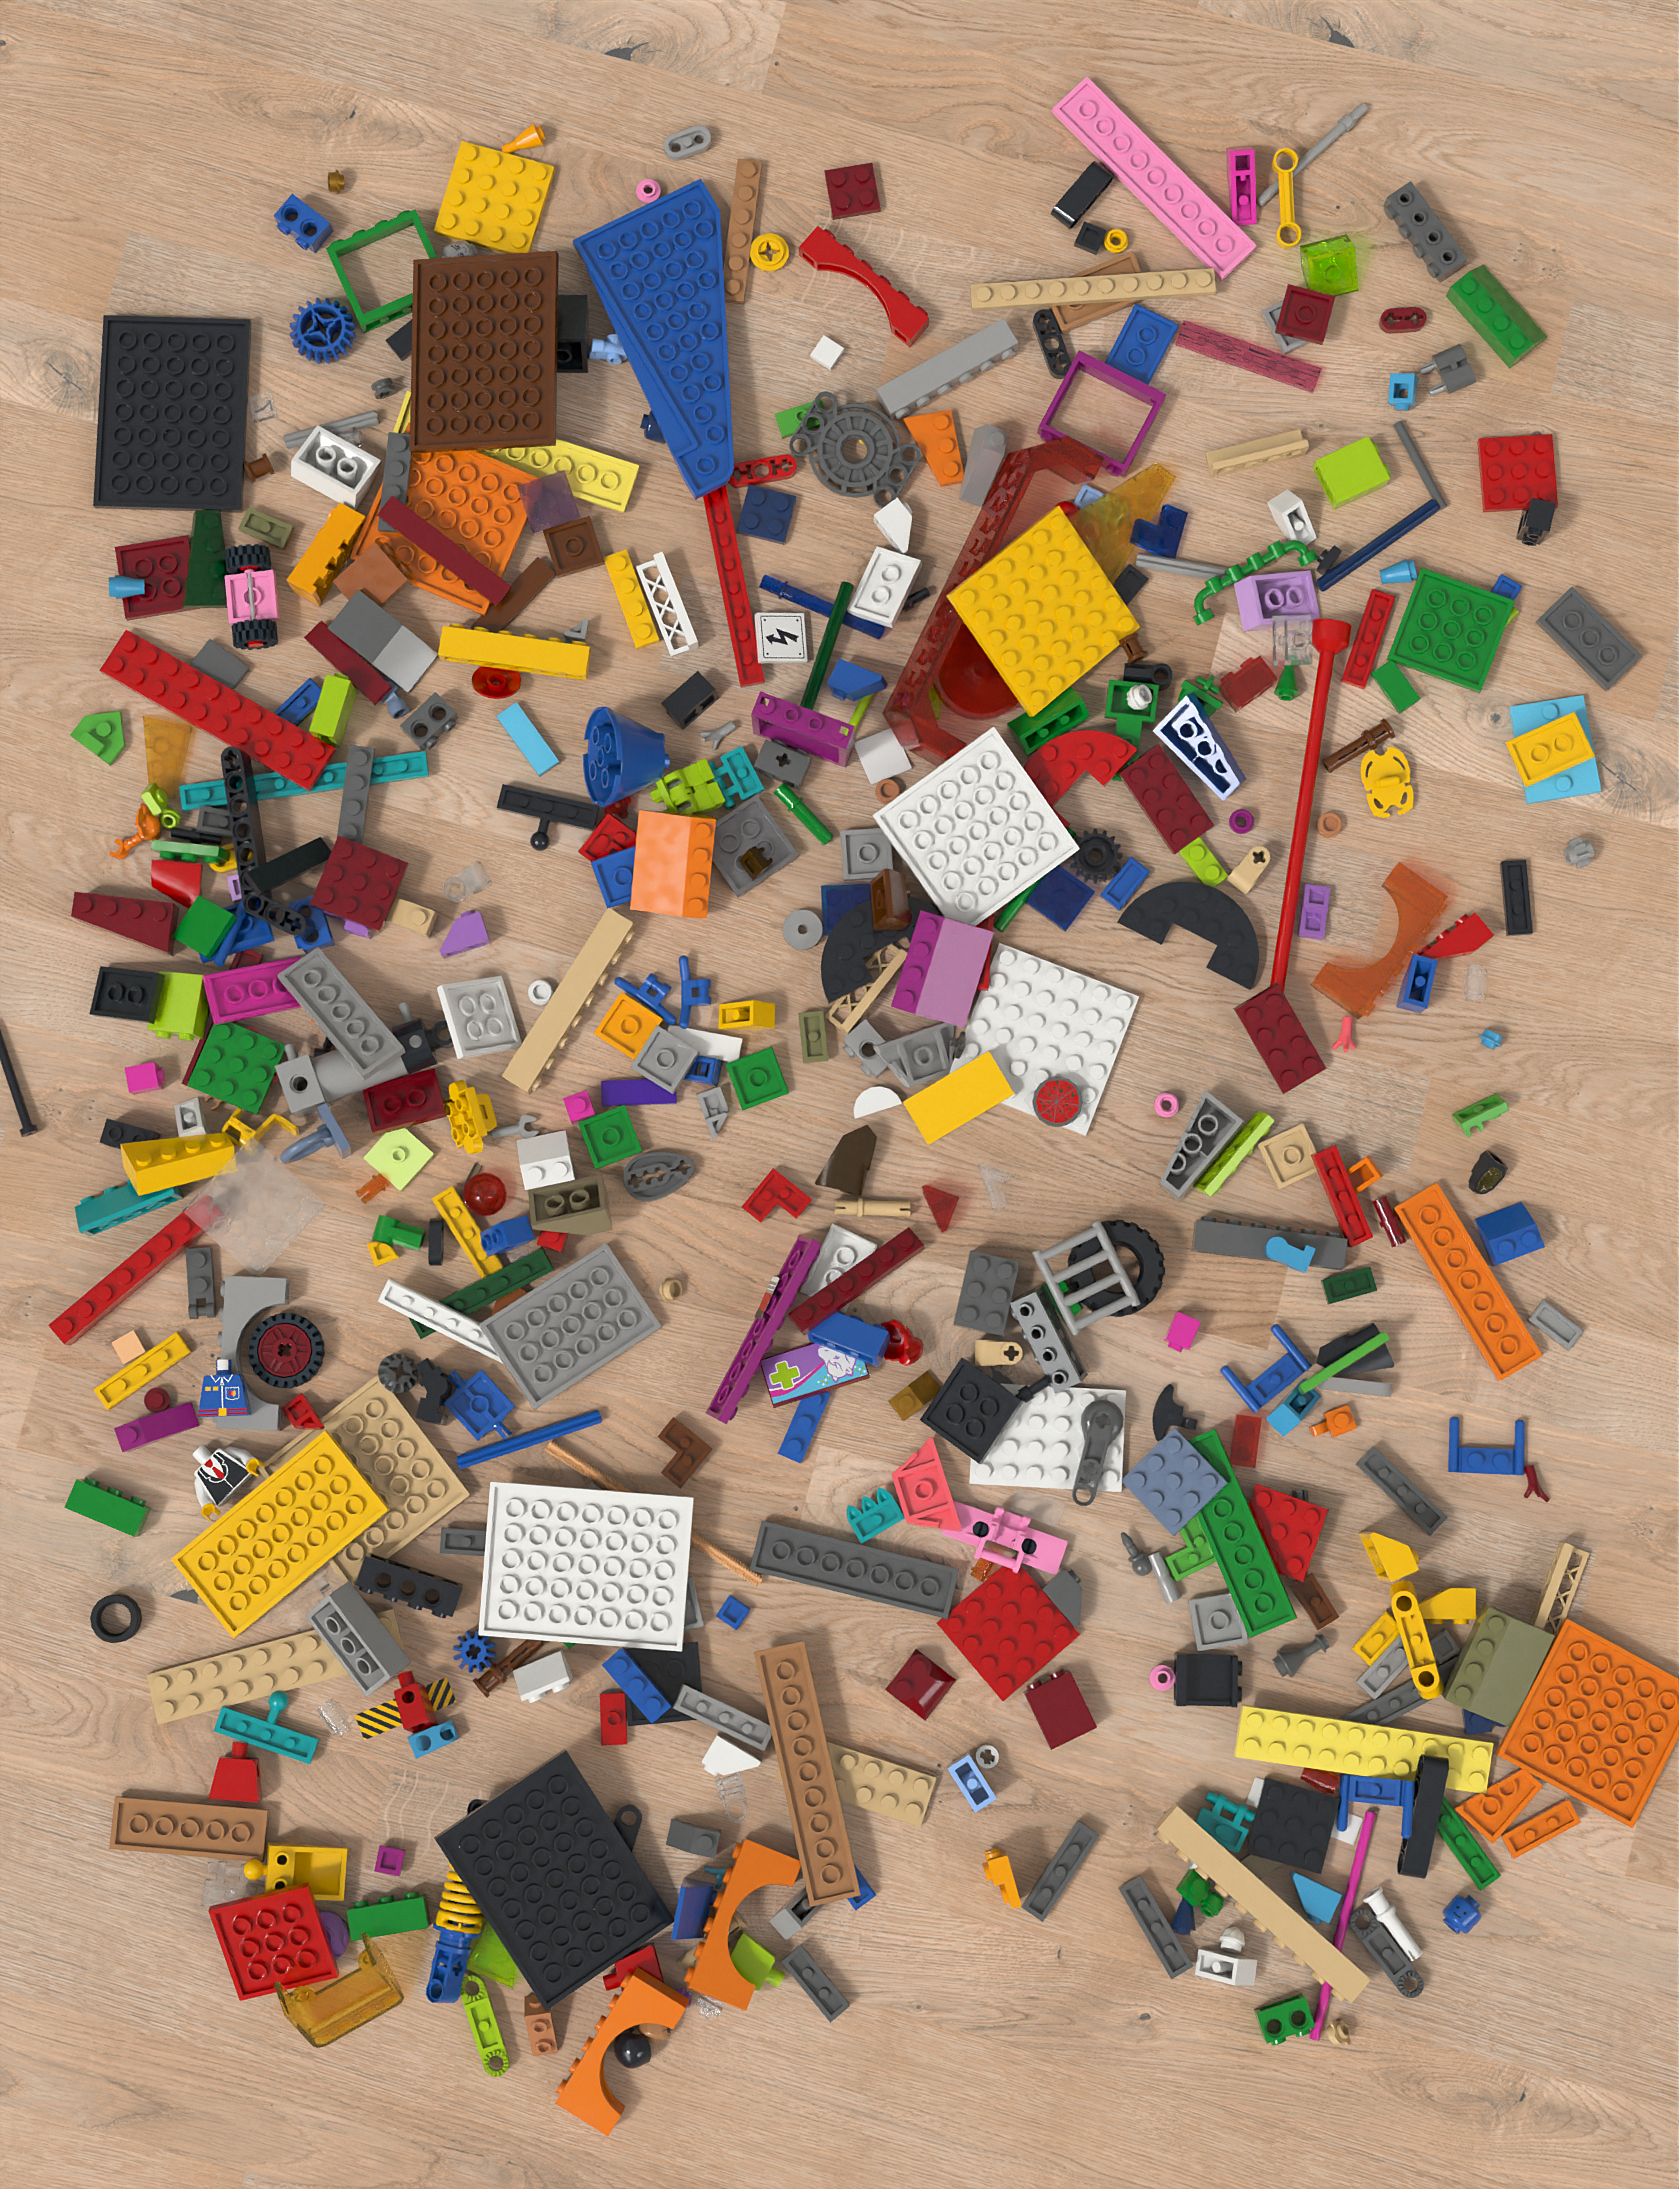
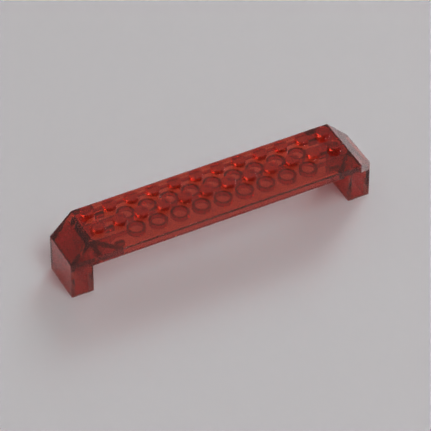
[882,436,1104,767]

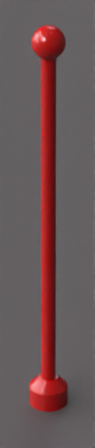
[1270,619,1352,993]

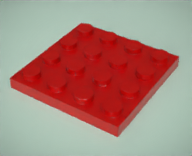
[937,1557,1080,1701]
[208,1882,340,2001]

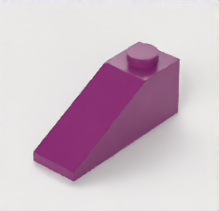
[114,1402,200,1452]

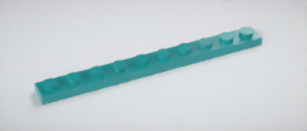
[179,751,429,812]

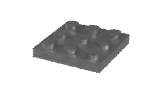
[712,794,799,898]

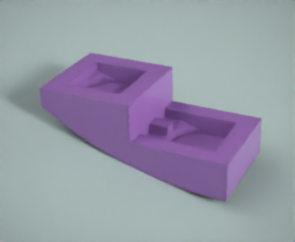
[1298,884,1330,940]
[323,911,372,939]

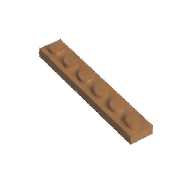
[723,159,762,305]

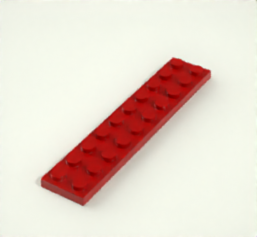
[100,630,336,792]

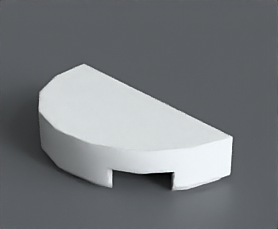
[853,1086,902,1119]

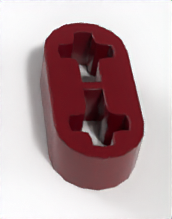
[1379,307,1427,334]

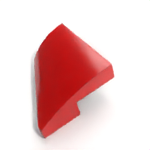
[151,860,203,909]

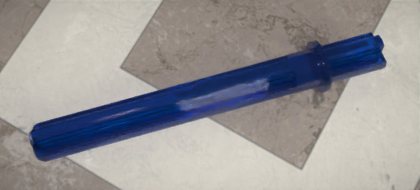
[759,575,885,640]

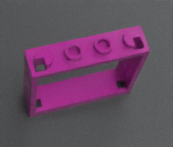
[1037,350,1166,477]
[751,691,855,768]

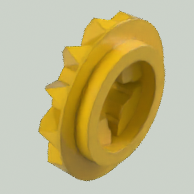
[750,233,789,272]

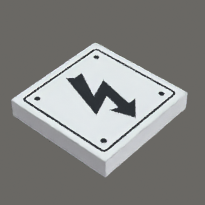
[755,613,808,663]

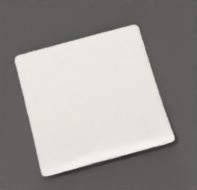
[854,727,912,784]

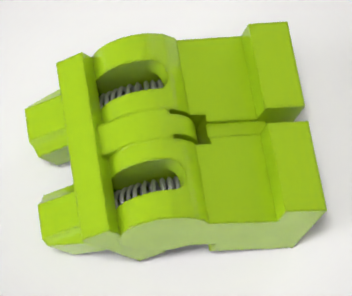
[650,758,725,815]

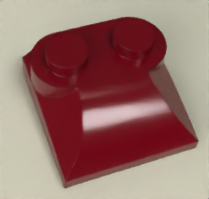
[885,1649,956,1721]

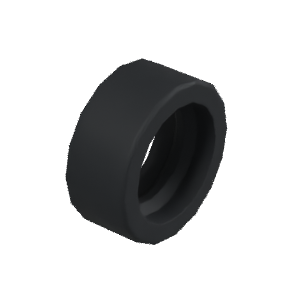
[90,1594,142,1643]

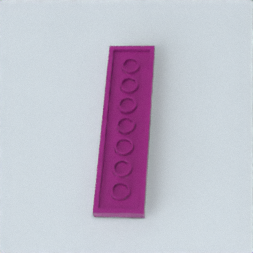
[706,1235,821,1424]

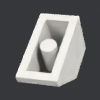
[1267,489,1317,551]
[873,498,913,556]
[174,1097,211,1137]
[702,1734,761,1776]
[1195,1949,1257,1986]

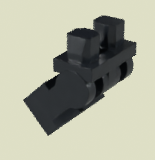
[415,1358,452,1426]

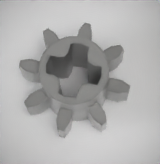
[1563,836,1594,869]

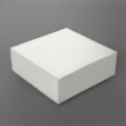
[810,335,844,371]

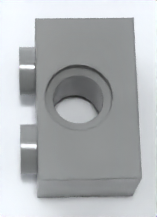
[842,1019,889,1079]

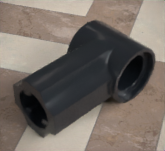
[1123,663,1172,691]

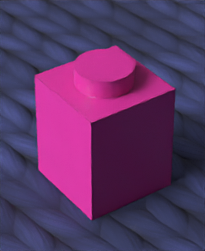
[125,1062,166,1095]
[563,1090,596,1125]
[1163,1312,1201,1353]

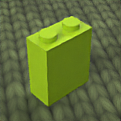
[1312,436,1391,510]
[309,673,357,748]
[147,971,209,1042]

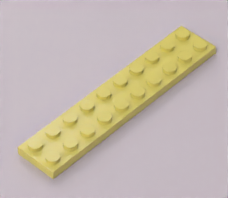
[393,391,640,514]
[1234,1705,1494,1794]

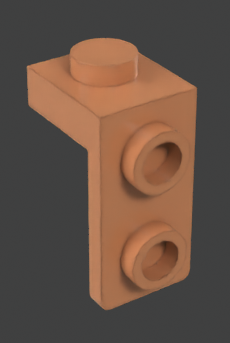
[524,1994,558,2056]

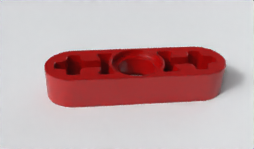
[728,454,797,488]

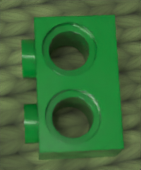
[1254,1993,1315,2045]

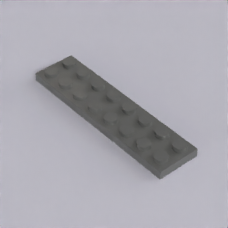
[750,1520,959,1619]

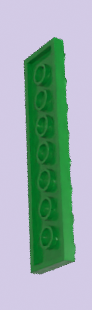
[1188,1429,1298,1638]

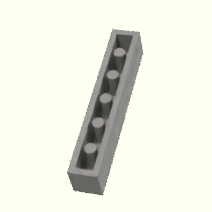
[876,318,1018,421]

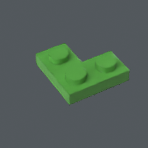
[1164,1515,1217,1581]

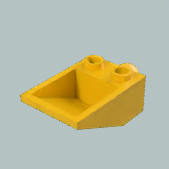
[243,1842,347,1901]

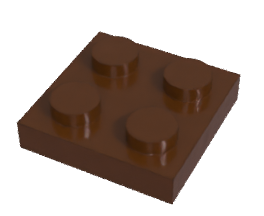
[543,516,604,578]

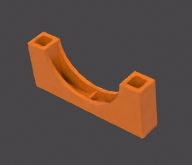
[684,1839,801,2011]
[555,1967,690,2136]

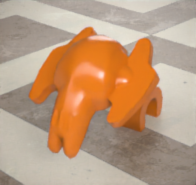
[109,803,161,860]

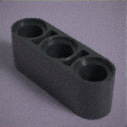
[1051,161,1114,230]

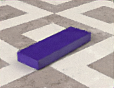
[601,1079,677,1107]

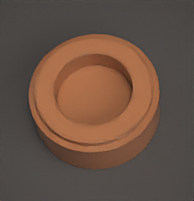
[875,778,900,804]
[1316,812,1342,838]

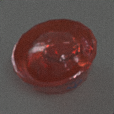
[463,1172,507,1217]

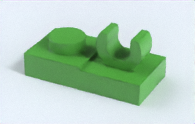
[1452,1093,1509,1137]

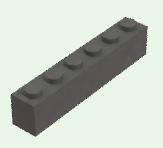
[1191,1216,1348,1270]

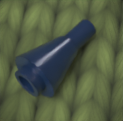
[1170,1896,1196,1935]

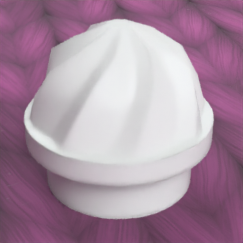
[1126,685,1152,710]
[1219,1927,1245,1953]

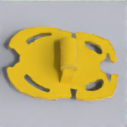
[1360,747,1413,818]

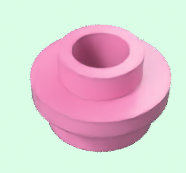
[636,179,661,204]
[1154,1093,1179,1118]
[1149,1665,1175,1691]

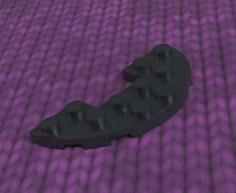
[1117,882,1259,990]
[821,896,943,1004]

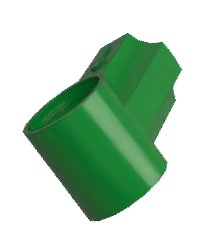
[372,1215,426,1251]

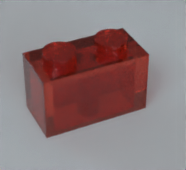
[1219,656,1278,713]

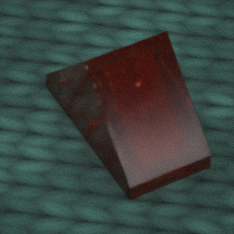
[921,1185,959,1234]

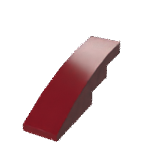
[304,621,392,705]

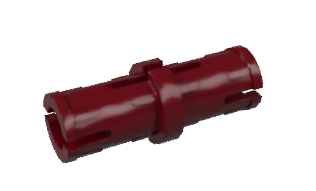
[1372,1195,1407,1248]

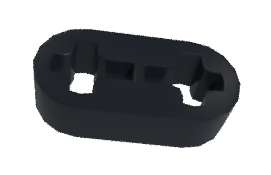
[428,1218,444,1266]

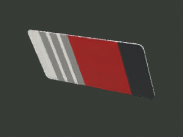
[755,1276,779,1319]

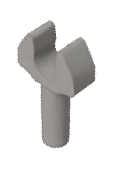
[491,1115,539,1139]

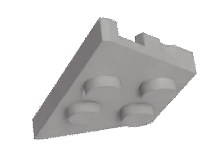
[873,1022,956,1088]

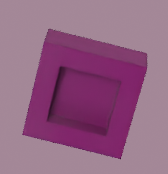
[374,1845,406,1876]

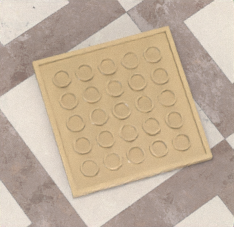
[257,1375,471,1586]

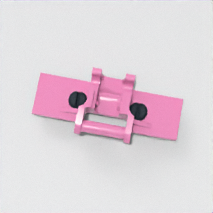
[941,1500,1068,1575]

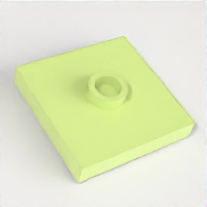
[364,1128,435,1192]

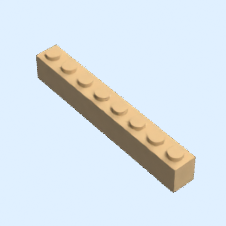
[502,908,636,1094]

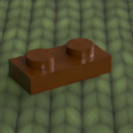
[1290,1573,1339,1630]

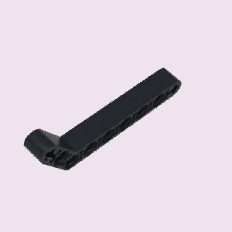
[221,746,315,939]

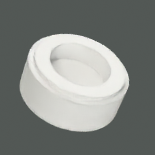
[528,980,554,1006]

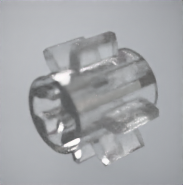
[695,1994,725,2020]

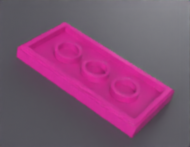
[202,956,302,1025]

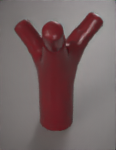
[1524,1465,1550,1502]

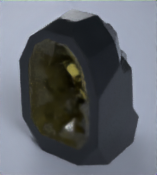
[1469,1150,1508,1194]

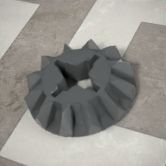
[378,1353,418,1393]

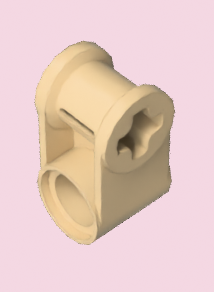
[1227,846,1270,895]
[975,1340,1023,1366]

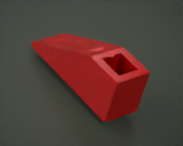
[1416,912,1494,961]

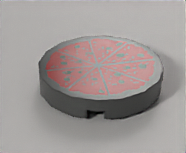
[1032,1077,1083,1127]

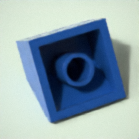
[1474,1202,1545,1266]

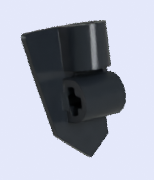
[1316,1323,1394,1376]

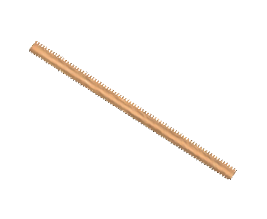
[545,1439,764,1587]

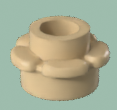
[659,1277,682,1302]

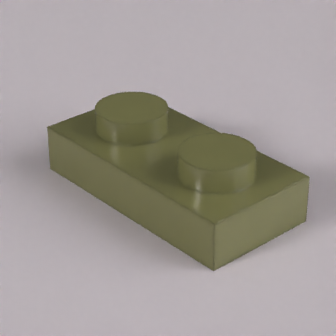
[238,507,294,550]
[798,1011,828,1064]

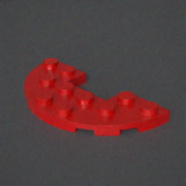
[1023,730,1138,829]

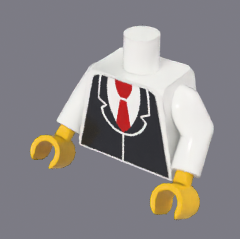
[192,1445,266,1522]

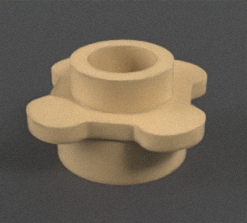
[1327,2019,1351,2045]

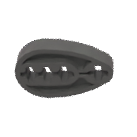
[623,1152,695,1202]

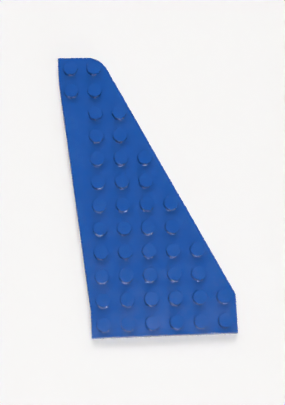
[573,179,734,500]

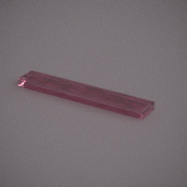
[1175,320,1322,393]

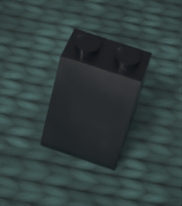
[557,295,589,373]

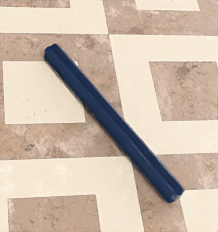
[1316,499,1439,592]

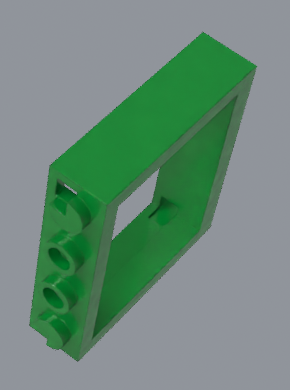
[326,209,437,333]

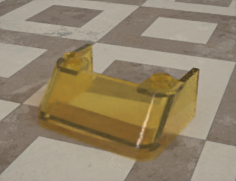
[274,1932,404,2048]

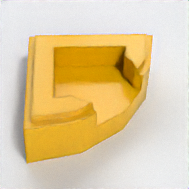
[367,1242,400,1267]

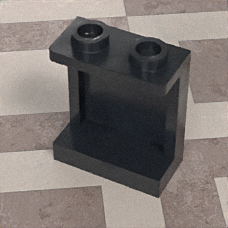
[1174,1653,1242,1708]

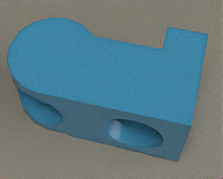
[1264,1237,1316,1273]
[407,1720,460,1759]

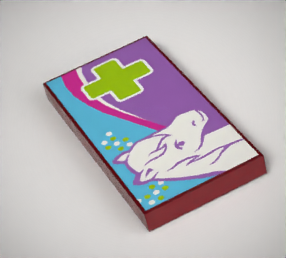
[760,1343,870,1408]

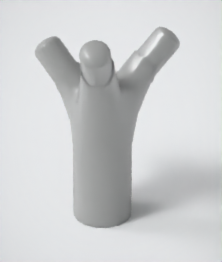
[701,721,736,750]

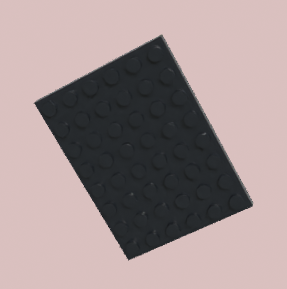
[93,315,252,513]
[434,1749,675,2010]

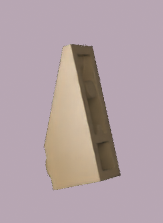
[385,897,438,939]

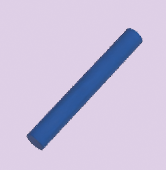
[214,899,247,966]

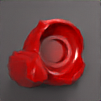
[880,1319,924,1366]

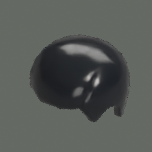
[613,2028,652,2069]

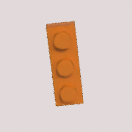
[1500,1799,1581,1859]

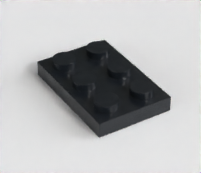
[89,966,165,1024]

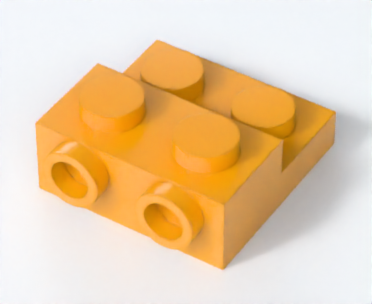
[982,1847,1021,1909]

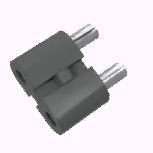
[1419,344,1476,396]

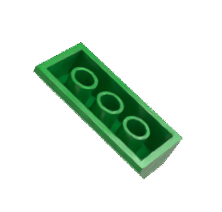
[1446,265,1547,368]

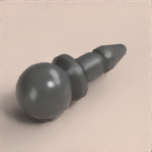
[1121,1532,1152,1576]

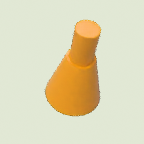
[501,123,546,154]

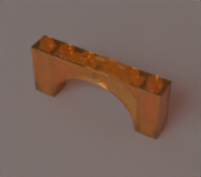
[1310,862,1448,1020]

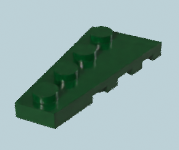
[182,510,229,609]

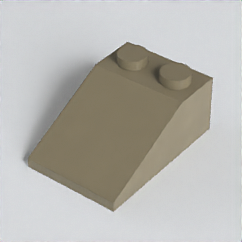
[528,1174,613,1235]

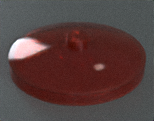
[930,623,1019,721]

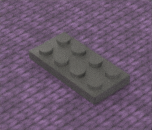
[1535,587,1642,691]

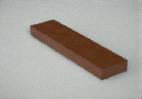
[470,557,556,634]

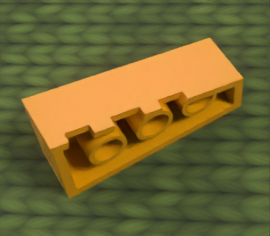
[287,503,366,607]

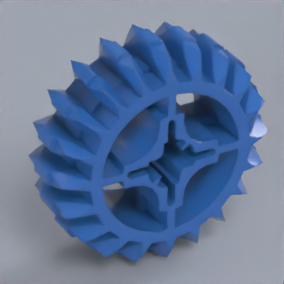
[290,297,356,364]

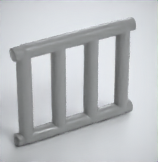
[1033,1220,1141,1336]

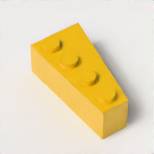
[120,1132,236,1196]

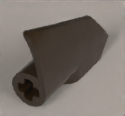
[815,1125,877,1196]

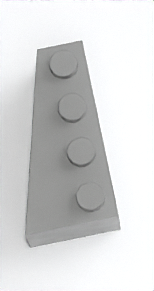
[1160,1090,1244,1202]

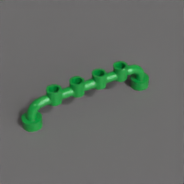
[1193,540,1319,626]

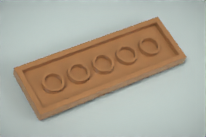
[109,1796,269,1862]

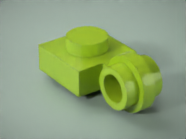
[140,782,181,829]

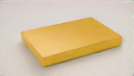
[1505,711,1595,788]

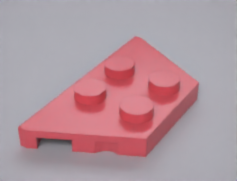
[891,1437,963,1532]

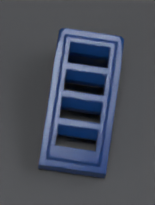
[683,1056,722,1086]

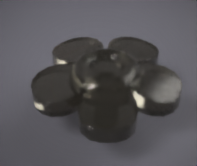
[950,1031,966,1059]

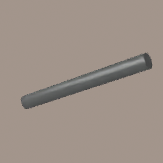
[1393,420,1447,511]

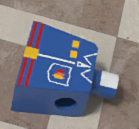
[198,1360,251,1417]

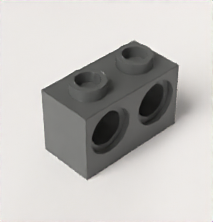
[400,692,458,751]

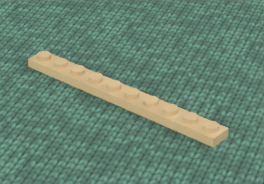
[970,268,1216,311]

